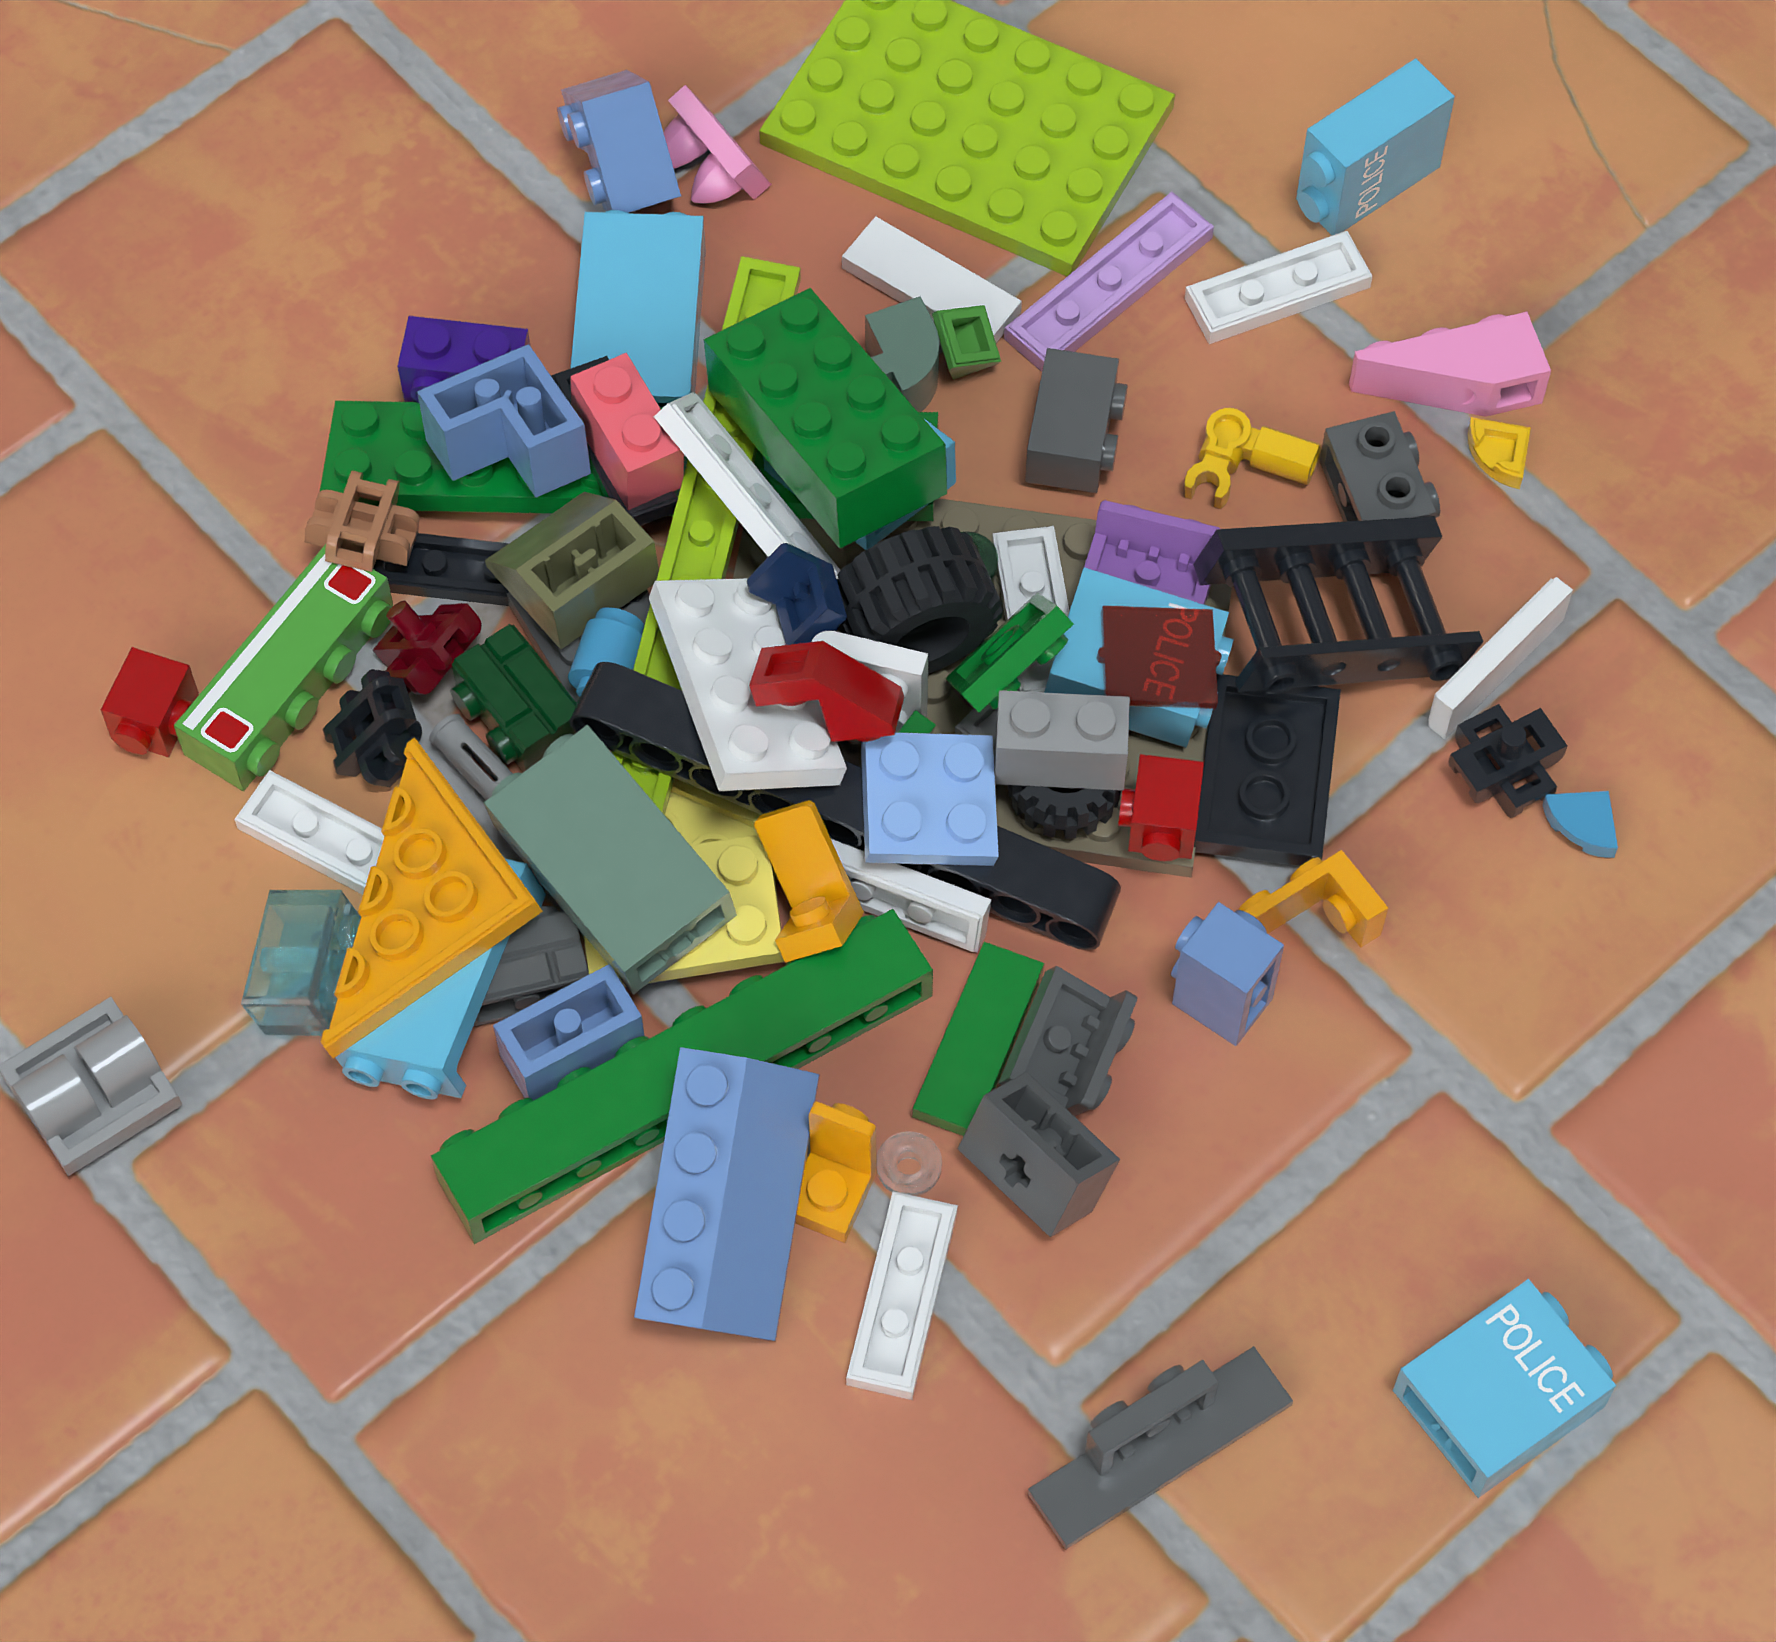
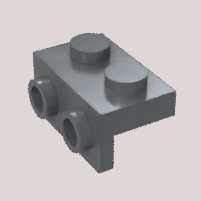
[999,966,1138,1116]

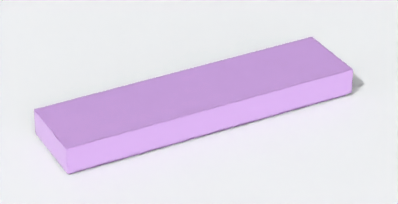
[1004,192,1214,372]

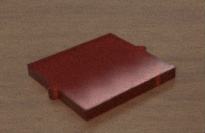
[1096,606,1222,709]

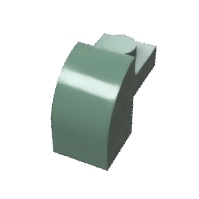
[865,296,939,412]

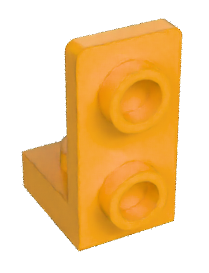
[754,800,864,963]
[1238,850,1388,948]
[795,1101,877,1243]

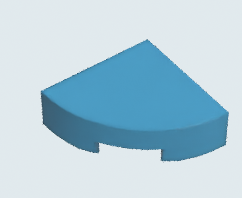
[1542,791,1618,858]

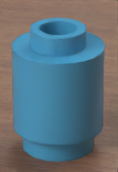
[568,607,644,697]

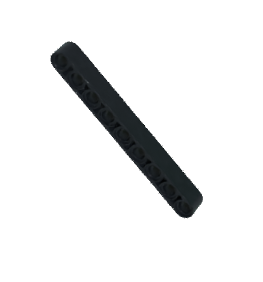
[569,662,1121,950]

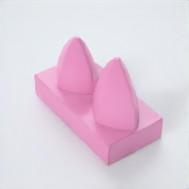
[663,85,772,203]

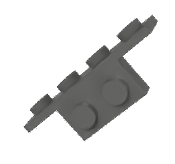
[1027,1346,1293,1549]

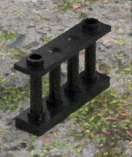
[1193,516,1484,694]

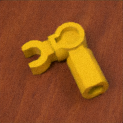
[1184,408,1321,509]

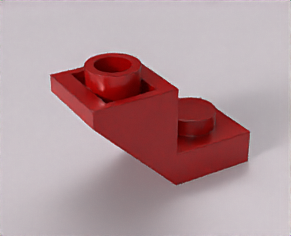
[749,641,904,742]

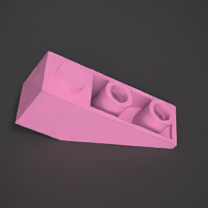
[1349,312,1551,417]

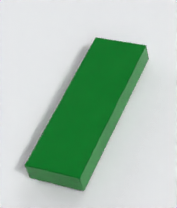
[912,941,1044,1136]

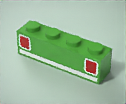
[174,544,394,792]

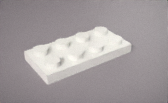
[649,578,847,791]

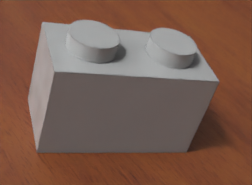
[995,690,1130,790]

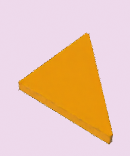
[320,737,543,1059]

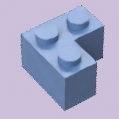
[557,70,681,213]
[417,344,591,498]

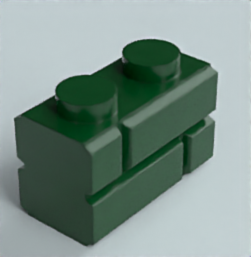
[450,624,577,772]

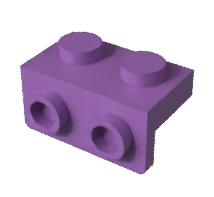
[1084,501,1221,605]

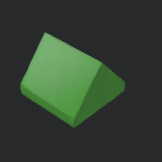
[932,305,1001,380]

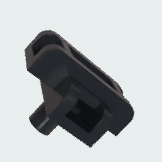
[323,669,422,787]
[1448,704,1568,818]

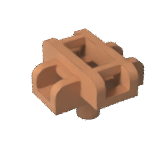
[304,470,419,572]

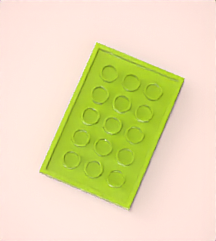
[759,0,1175,276]

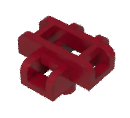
[372,600,482,695]

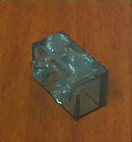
[241,890,361,1036]

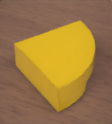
[1468,417,1531,489]

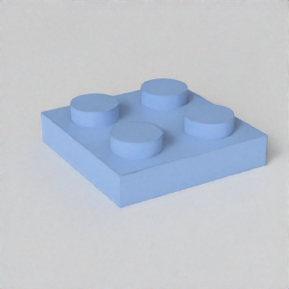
[861,733,999,866]

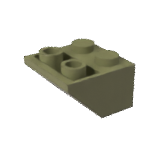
[485,492,659,649]

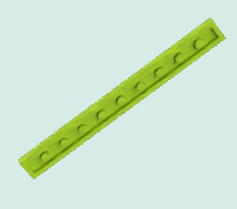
[611,256,801,815]

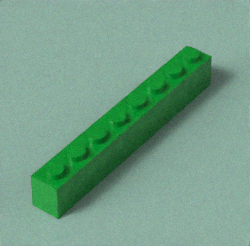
[431,909,933,1244]

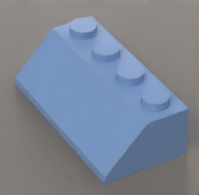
[634,1047,820,1341]

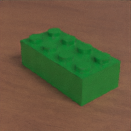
[703,288,947,548]

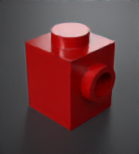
[100,647,199,758]
[1118,754,1204,861]

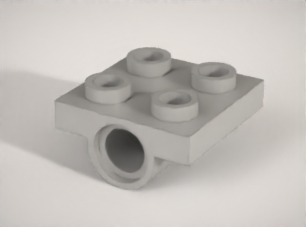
[0,997,182,1176]

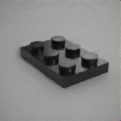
[1194,674,1341,866]

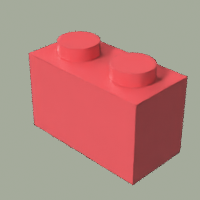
[571,352,684,510]

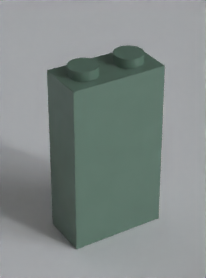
[483,725,737,995]

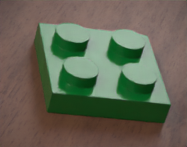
[945,592,1074,712]

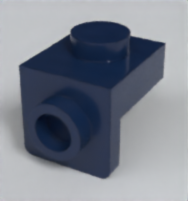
[746,543,847,645]

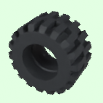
[837,526,1003,674]

